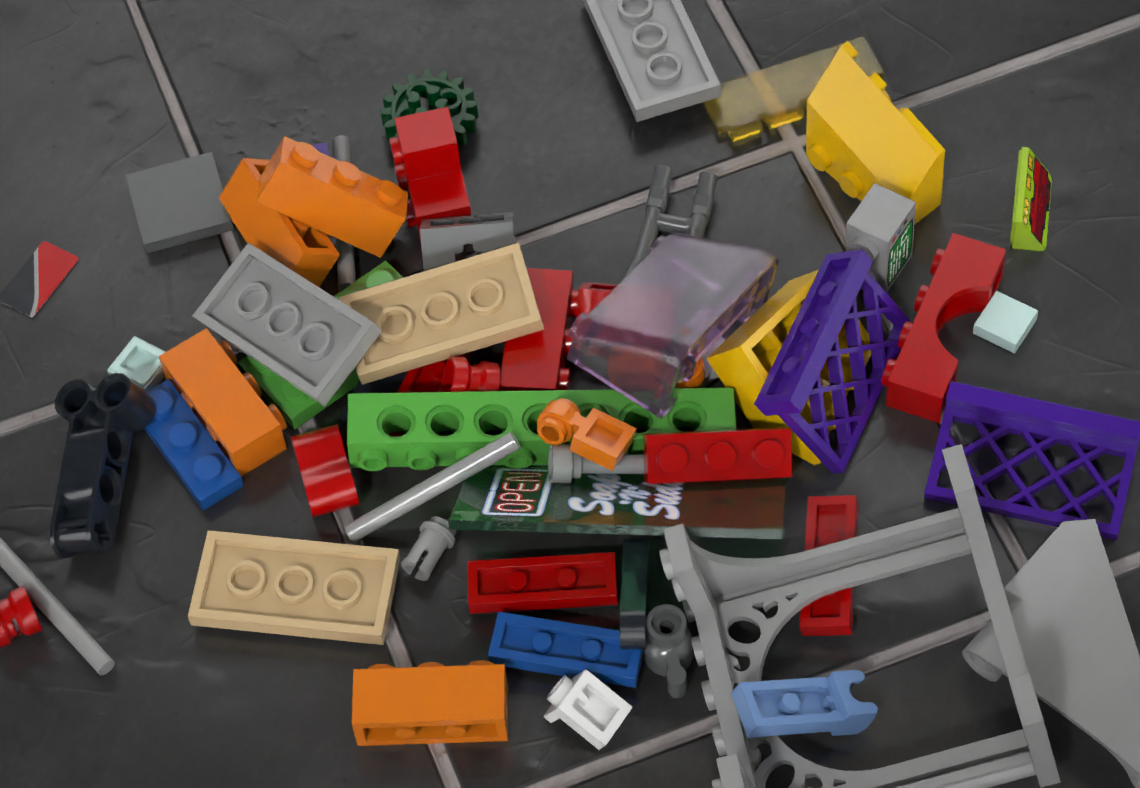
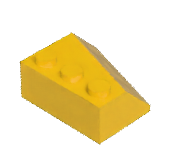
[806,41,945,224]
[706,270,871,465]

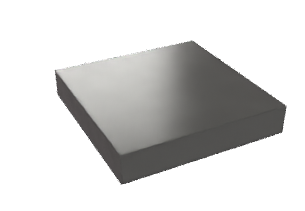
[125,152,234,254]

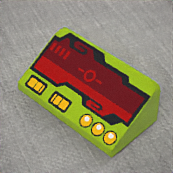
[1010,147,1052,251]

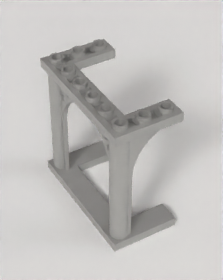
[660,444,1061,788]

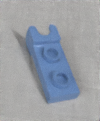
[731,670,878,738]

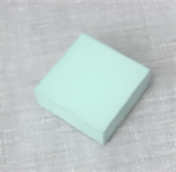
[973,291,1038,354]
[107,336,165,392]

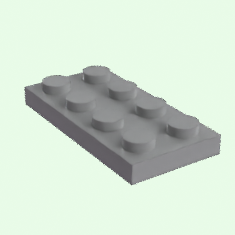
[582,0,721,122]
[192,242,382,407]

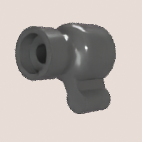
[644,604,693,698]

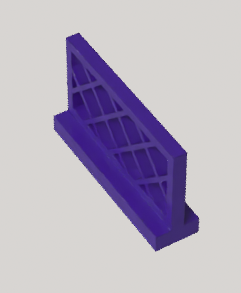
[754,249,911,474]
[924,381,1140,540]

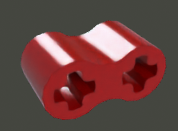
[291,424,360,517]

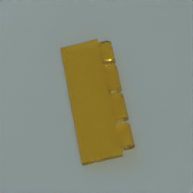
[703,36,884,142]

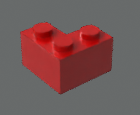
[389,107,472,242]

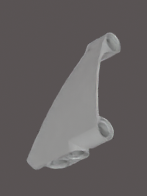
[962,519,1140,788]

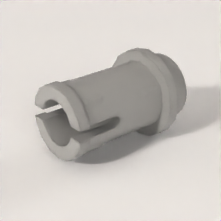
[401,516,456,581]

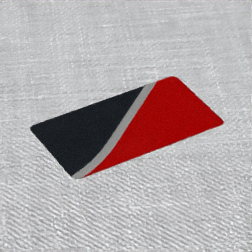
[0,241,79,317]

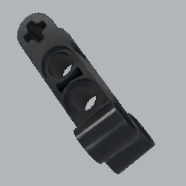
[49,373,156,559]

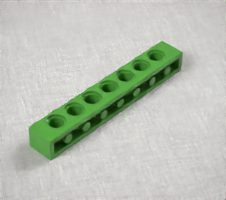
[347,388,736,471]

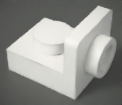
[543,669,633,750]

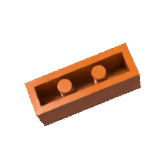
[256,136,408,258]
[219,158,340,287]
[158,328,287,477]
[352,660,508,746]

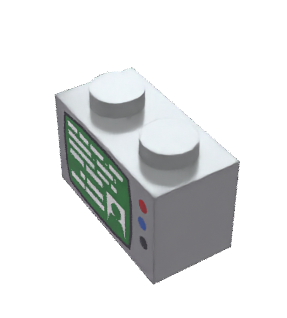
[845,183,916,293]

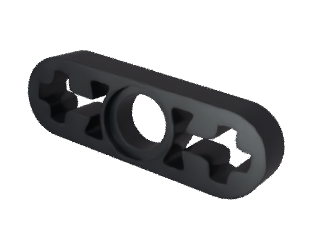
[620,539,650,650]

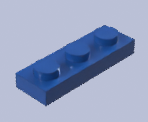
[143,379,244,511]
[488,612,644,688]

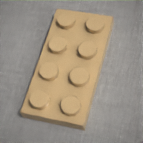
[339,243,544,385]
[188,531,401,645]

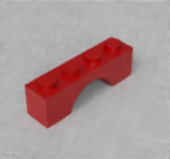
[881,233,1006,424]

